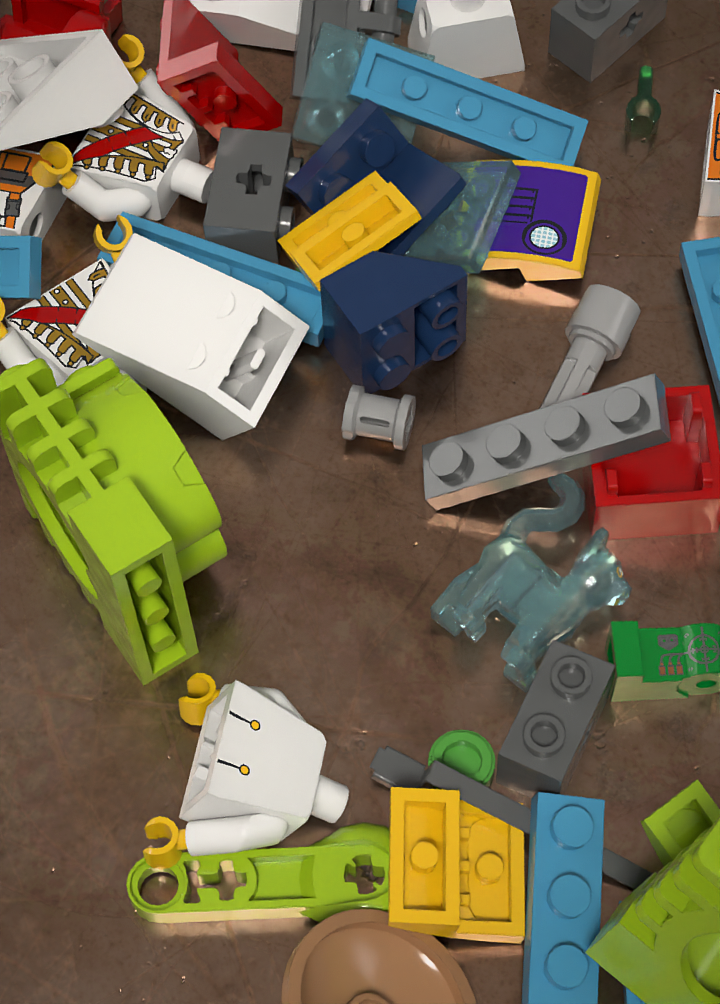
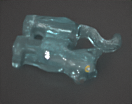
[430,473,632,693]

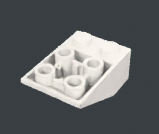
[72,233,310,440]

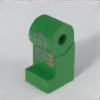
[605,621,720,702]

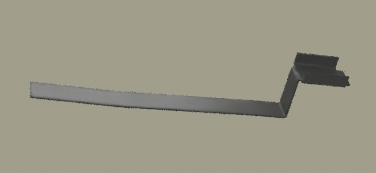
[369,745,653,890]

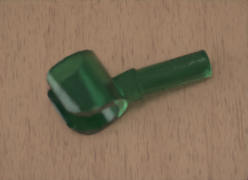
[624,66,661,134]

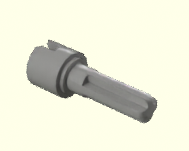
[539,284,641,409]

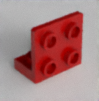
[156,0,283,141]

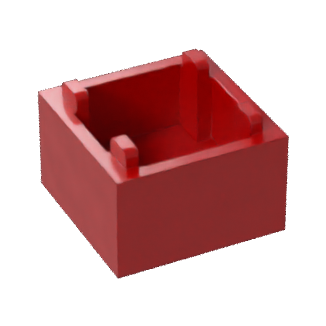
[582,385,720,541]

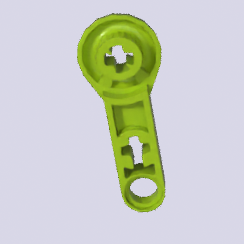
[126,822,389,923]

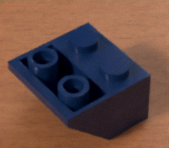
[320,251,468,394]

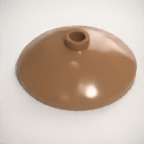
[281,909,476,1004]

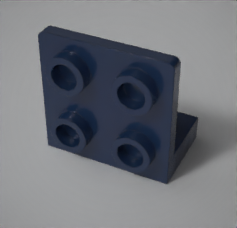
[285,98,466,256]

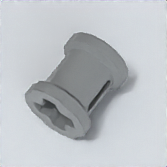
[342,384,416,451]

